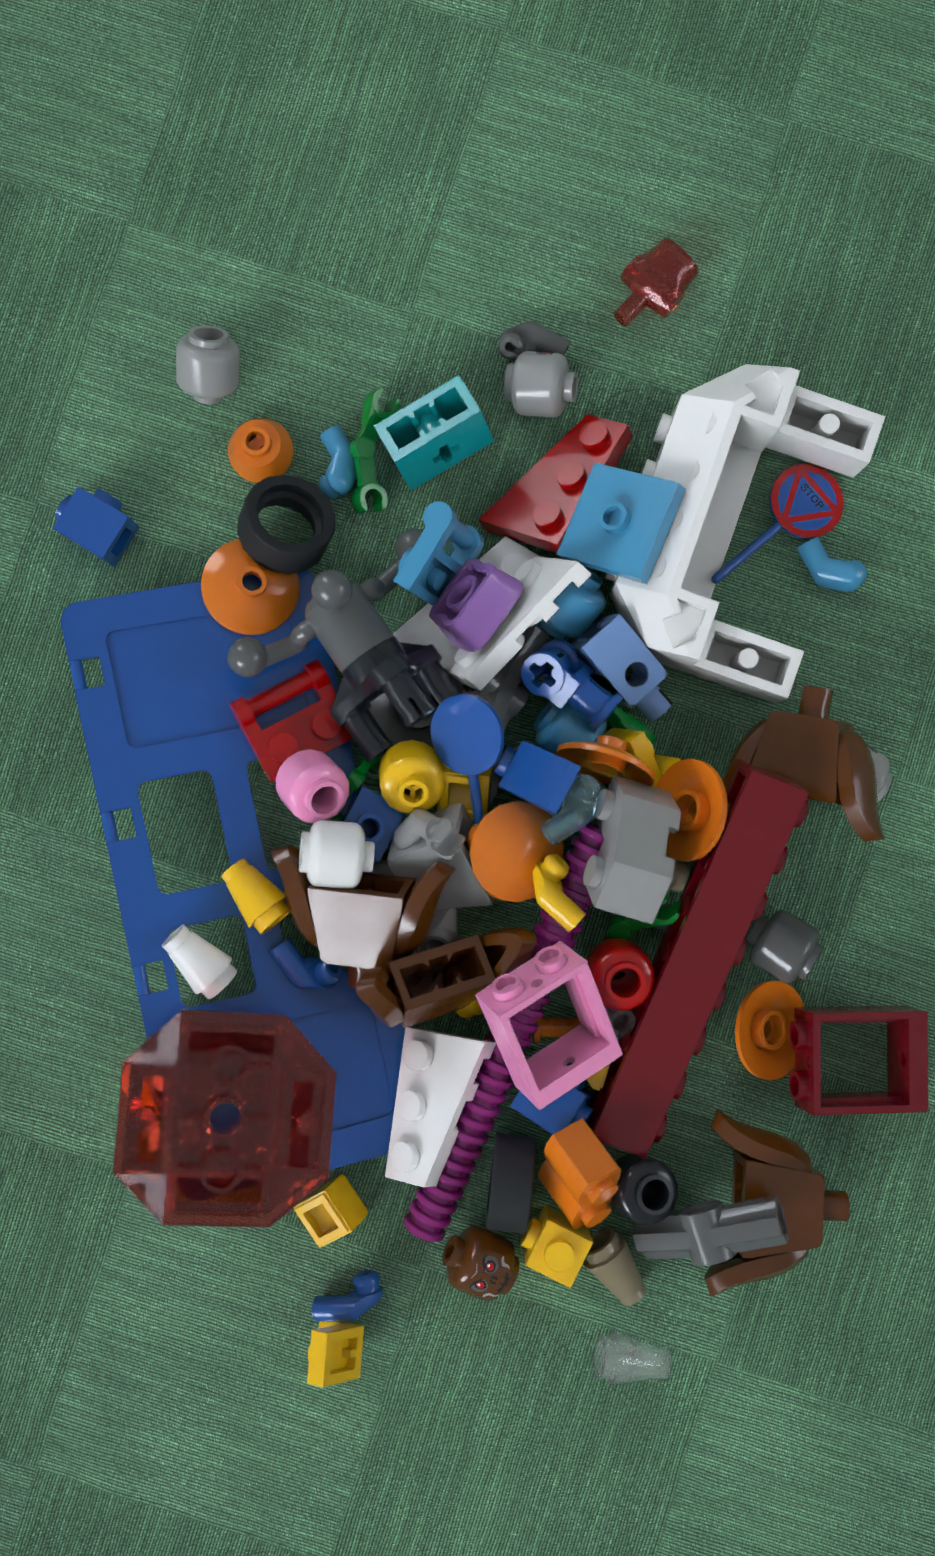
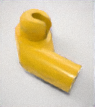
[532,854,586,932]

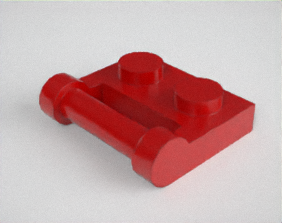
[229,659,352,783]

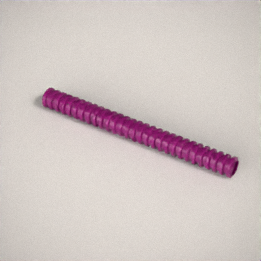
[403,822,604,1242]

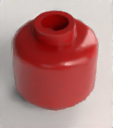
[587,938,655,1011]

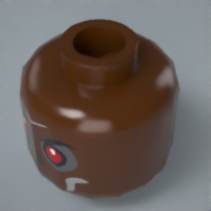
[442,1225,520,1301]

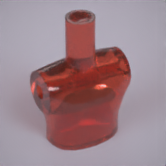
[613,238,698,327]

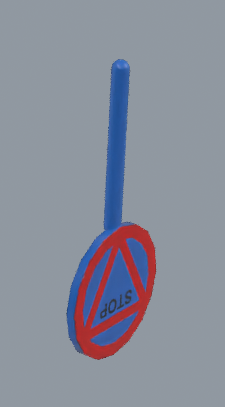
[711,464,844,584]

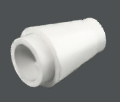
[162,924,237,999]

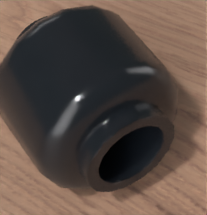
[610,1154,678,1225]

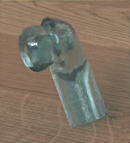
[541,774,599,845]

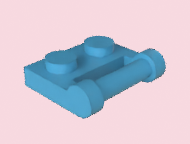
[393,501,484,606]

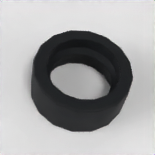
[237,475,336,574]
[486,1133,536,1234]

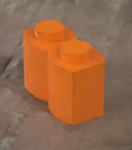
[538,1118,621,1229]

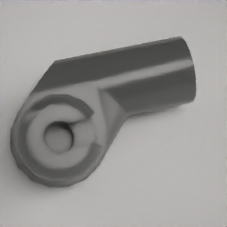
[498,321,571,360]

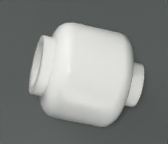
[299,820,375,889]

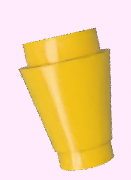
[221,858,290,935]

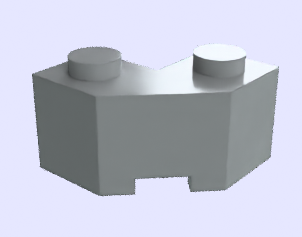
[583,774,681,924]

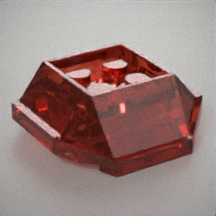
[113,1009,336,1227]

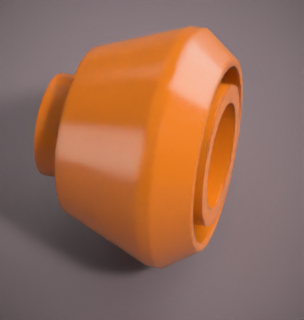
[228,418,294,483]

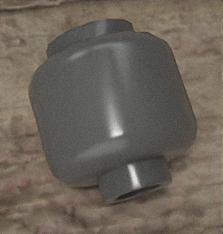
[746,910,824,984]

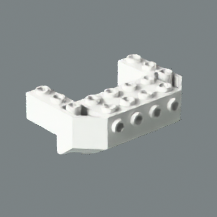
[605,364,885,704]

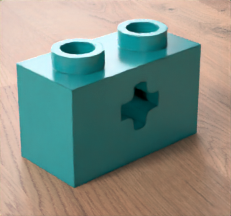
[374,375,494,491]

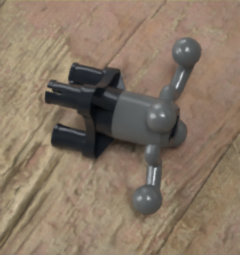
[227,528,463,763]

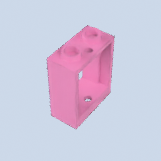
[475,941,623,1110]

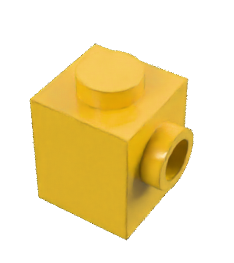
[520,1204,593,1289]

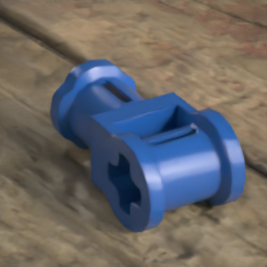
[521,639,623,733]

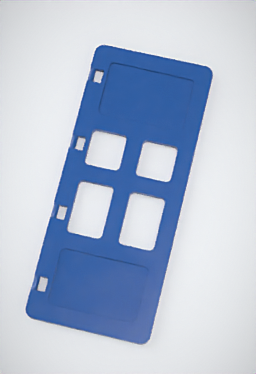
[61,569,411,1204]

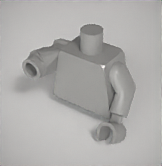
[373,803,494,951]

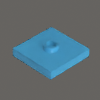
[556,462,686,584]

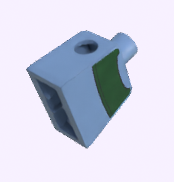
[570,614,673,722]

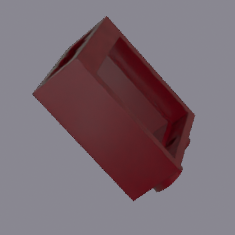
[789,1005,929,1115]

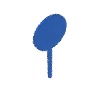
[431,694,504,825]

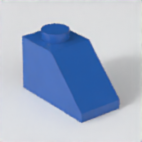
[494,740,581,815]

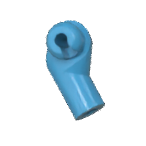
[797,537,867,592]

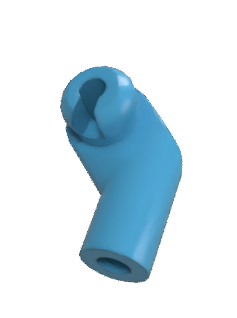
[319,425,356,499]

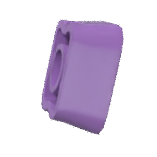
[429,558,523,652]

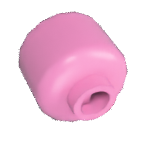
[276,749,349,823]

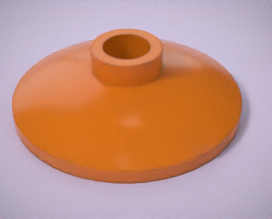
[201,539,300,635]
[556,735,655,786]
[657,759,727,861]
[735,980,804,1080]

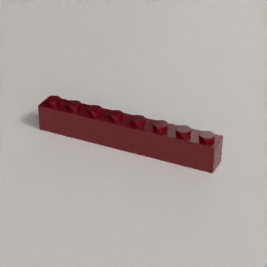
[588,760,809,1158]

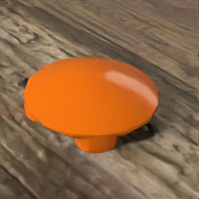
[467,801,564,903]

